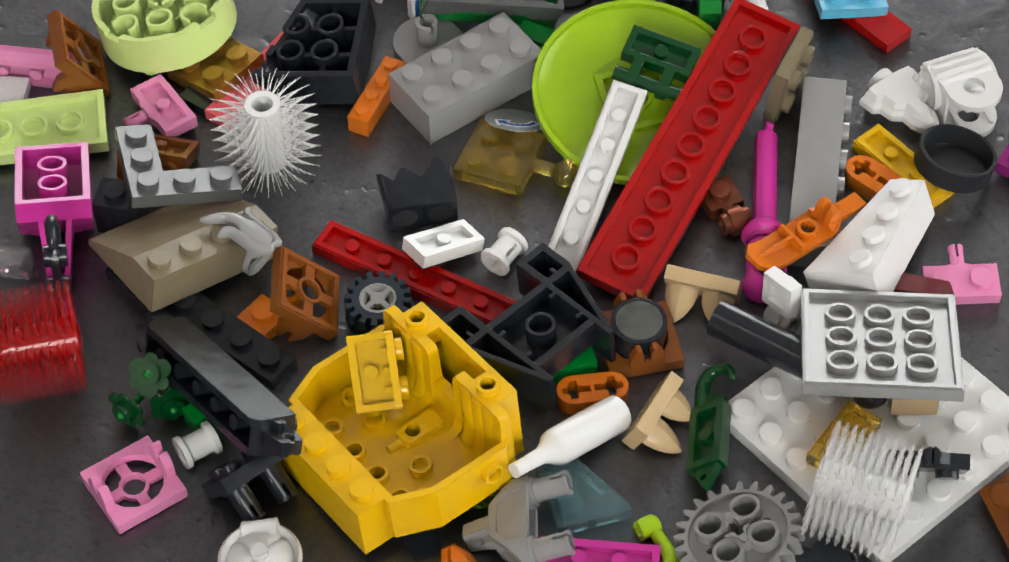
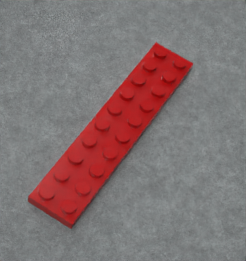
[576,0,800,300]

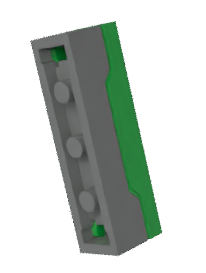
[419,0,564,27]

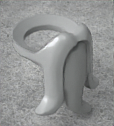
[200,206,282,276]

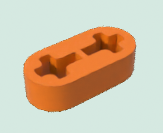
[844,155,902,201]
[556,371,629,415]

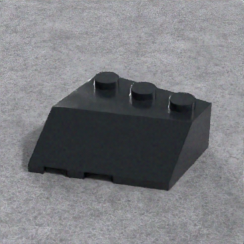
[250,0,377,104]

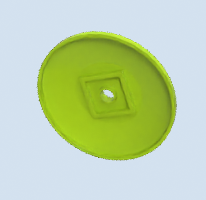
[532,0,716,185]

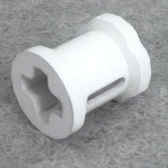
[481,227,528,276]
[172,421,223,469]

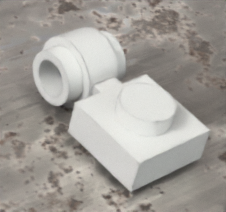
[762,266,802,333]

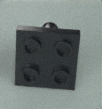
[201,451,299,521]

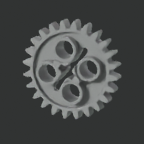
[673,481,806,562]

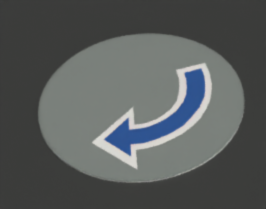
[484,109,541,132]

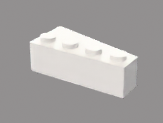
[804,178,935,292]

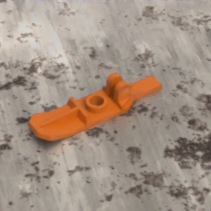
[745,192,867,272]

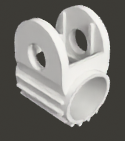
[919,47,1003,137]

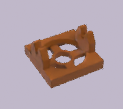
[45,9,110,97]
[270,245,340,342]

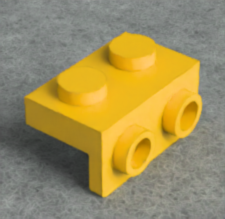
[346,330,410,414]

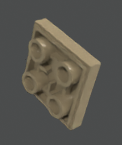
[763,26,816,123]

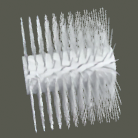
[208,67,322,198]
[801,419,923,562]

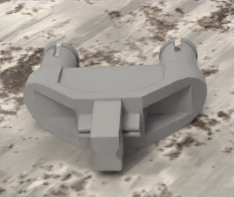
[462,470,576,562]

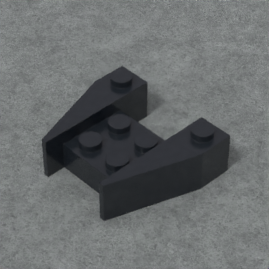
[441,243,616,410]

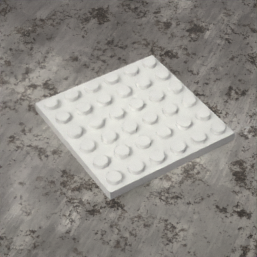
[729,357,1009,562]

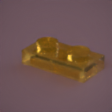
[806,400,882,469]

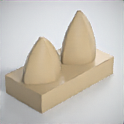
[664,264,742,323]
[621,371,691,454]

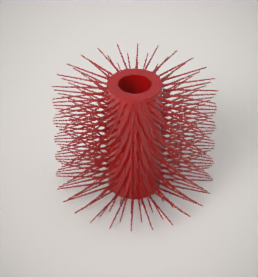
[0,280,87,406]

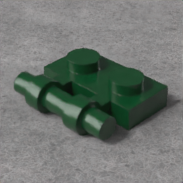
[612,25,701,101]

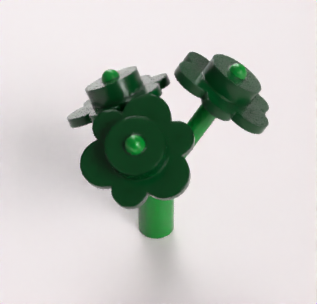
[108,353,190,428]

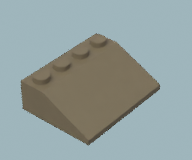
[89,199,278,313]

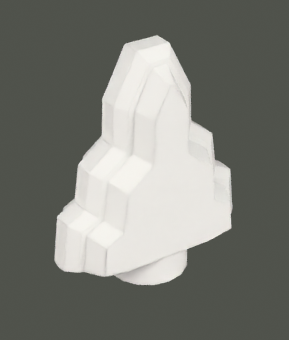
[859,66,940,134]

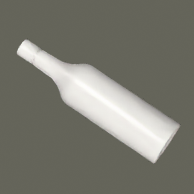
[508,395,632,478]

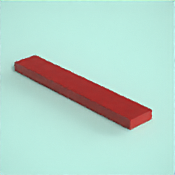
[312,220,517,325]

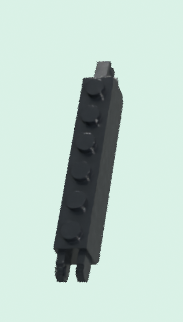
[144,309,303,458]

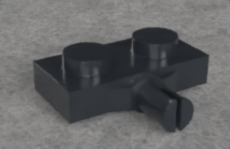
[885,446,970,480]

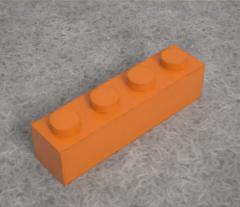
[347,56,405,137]

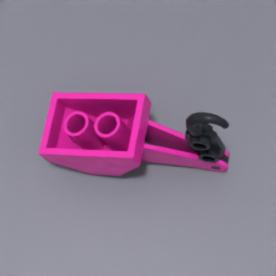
[15,142,94,319]

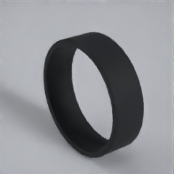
[914,124,997,193]

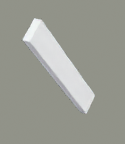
[548,80,647,272]

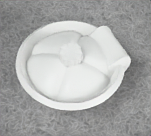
[218,517,303,562]

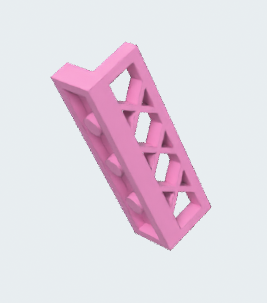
[0,45,78,88]

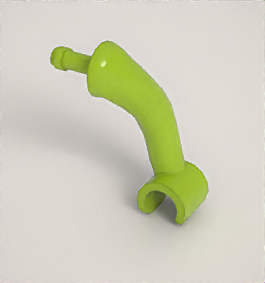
[632,514,680,562]

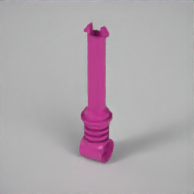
[741,121,787,303]

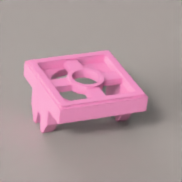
[80,435,188,535]

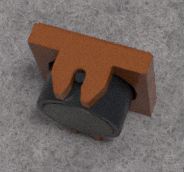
[602,289,685,378]

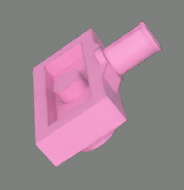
[123,74,198,137]
[921,244,1002,305]

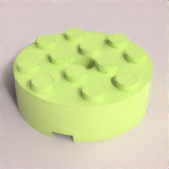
[91,0,237,75]

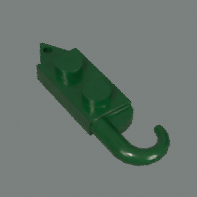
[686,363,736,492]

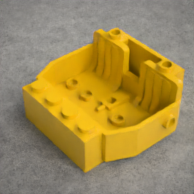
[280,301,524,555]

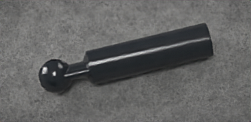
[707,300,887,409]

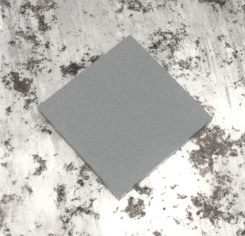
[800,288,965,402]

